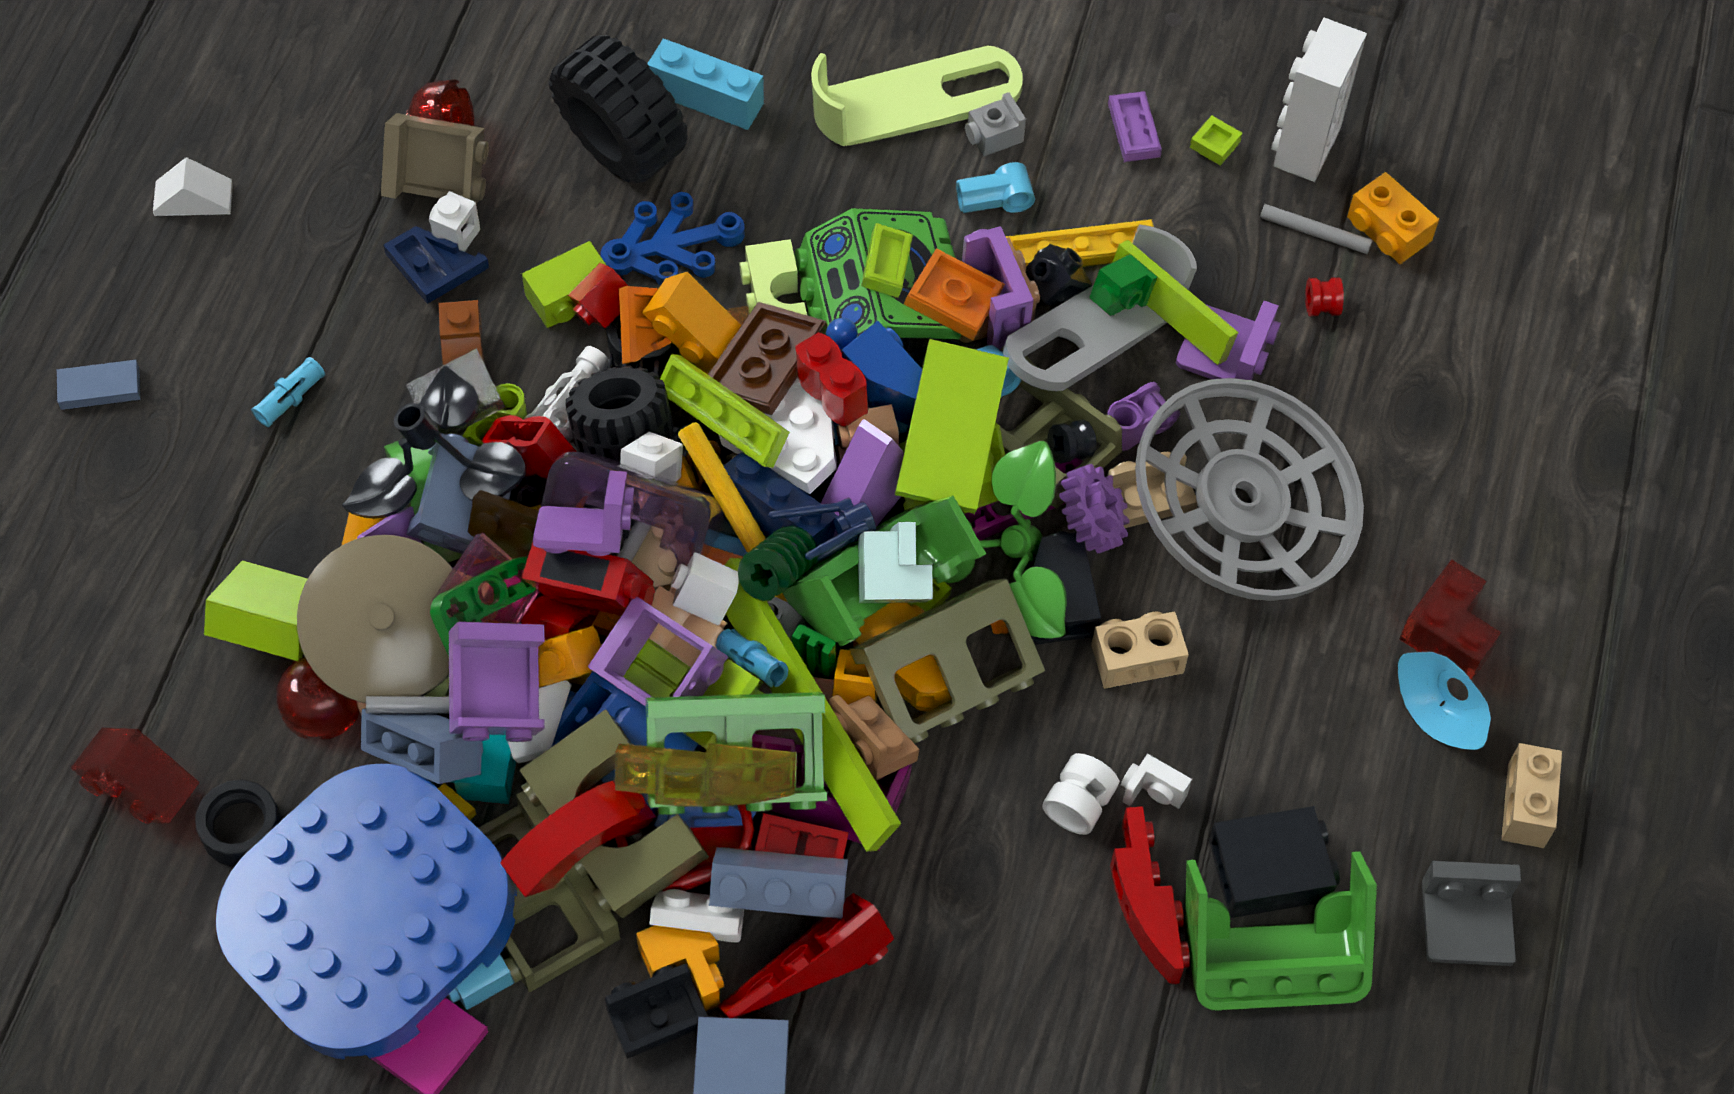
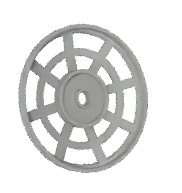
[1135,378,1364,601]

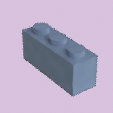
[361,708,483,784]
[709,847,848,919]

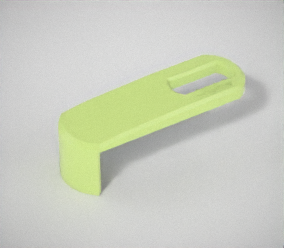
[811,46,1023,146]

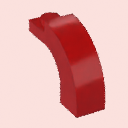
[500,780,656,897]

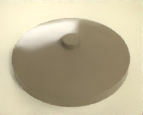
[297,535,461,703]

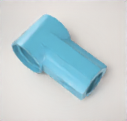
[956,162,1035,213]

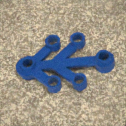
[600,192,745,285]

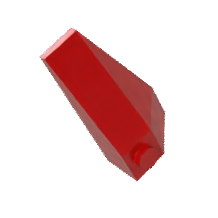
[718,893,894,1018]

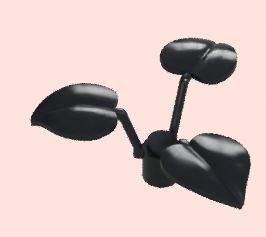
[342,365,527,519]

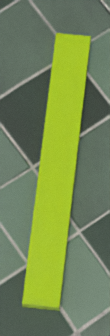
[725,558,901,852]

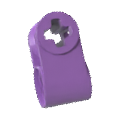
[1107,382,1180,451]

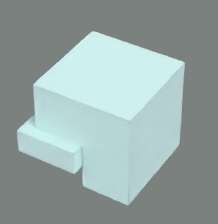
[858,522,933,603]

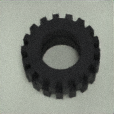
[565,366,674,466]

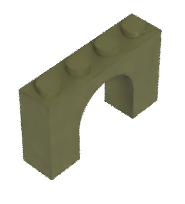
[520,709,709,918]

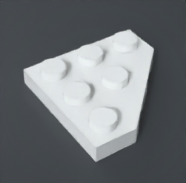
[719,377,837,494]

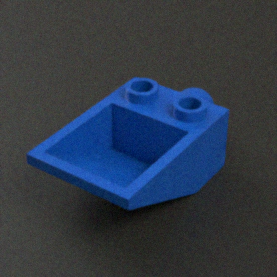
[826,318,922,426]
[552,671,702,814]

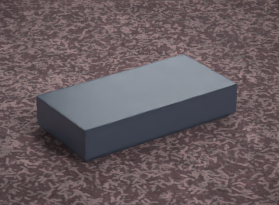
[57,360,141,410]

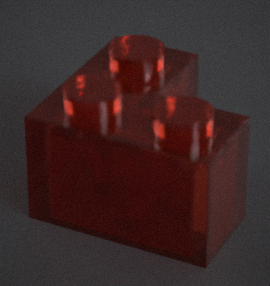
[1399,559,1501,681]
[71,728,200,824]

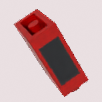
[522,543,655,616]

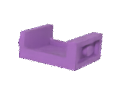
[962,226,1034,350]
[449,622,545,742]

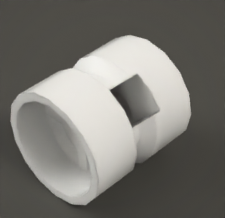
[1042,753,1119,835]

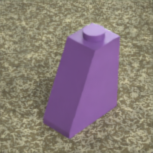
[821,419,904,537]

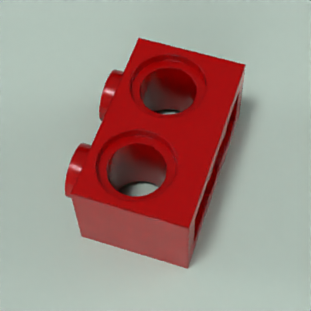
[755,813,849,859]

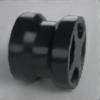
[1047,419,1097,464]

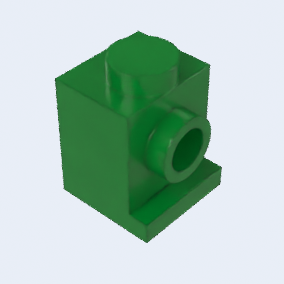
[1089,254,1157,316]

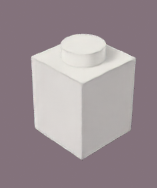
[671,552,739,626]

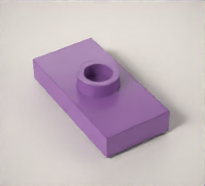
[1108,91,1162,162]

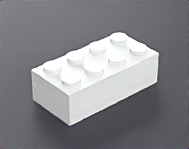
[1271,18,1367,182]

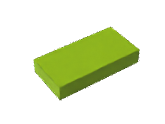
[861,223,913,298]

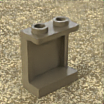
[381,113,489,203]

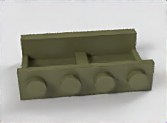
[1000,346,1122,509]
[849,579,1045,744]
[478,791,621,993]

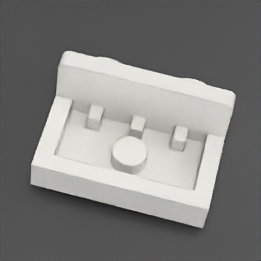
[650,889,744,943]

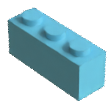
[647,38,764,130]

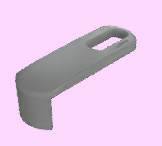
[1003,225,1197,391]

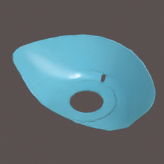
[1398,652,1491,750]

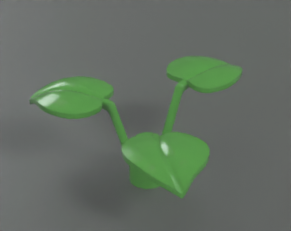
[944,441,1067,638]

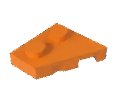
[619,286,671,364]

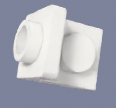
[1121,754,1192,809]

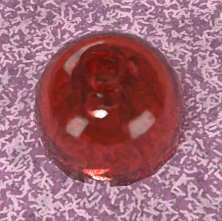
[405,79,474,126]
[277,657,360,740]

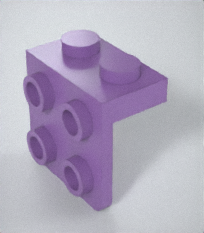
[1176,301,1281,380]
[533,471,634,556]

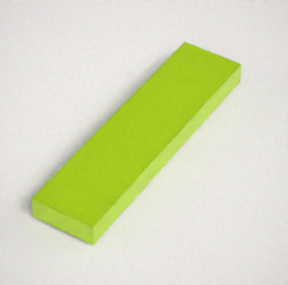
[1112,240,1239,365]
[660,354,790,468]

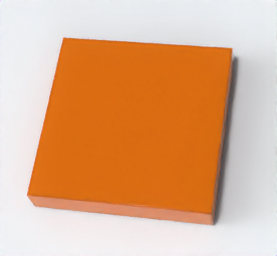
[904,248,1005,341]

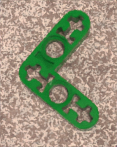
[430,556,536,657]

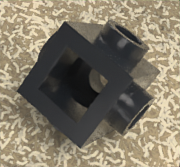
[1026,244,1092,307]

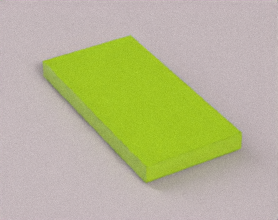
[895,339,1009,514]

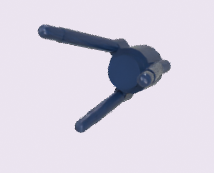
[768,498,876,564]

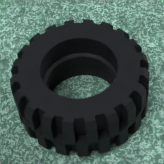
[549,35,688,183]

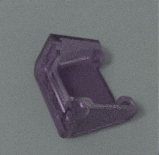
[541,452,724,572]

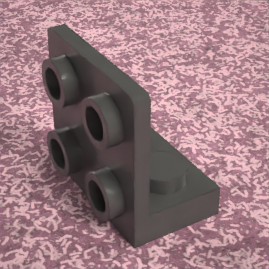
[1422,861,1521,966]

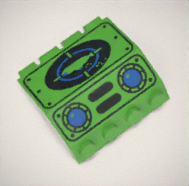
[794,208,961,339]

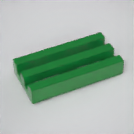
[792,624,836,680]

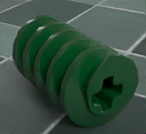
[738,525,818,601]

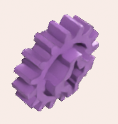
[1060,464,1130,553]

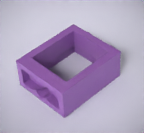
[588,597,728,706]

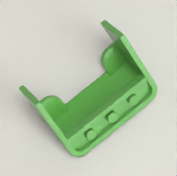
[783,495,986,647]
[1185,852,1377,1010]

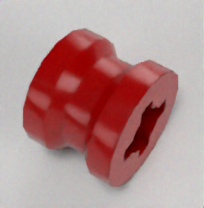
[1305,277,1344,317]

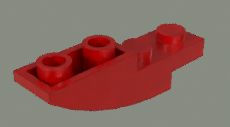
[1110,806,1190,984]

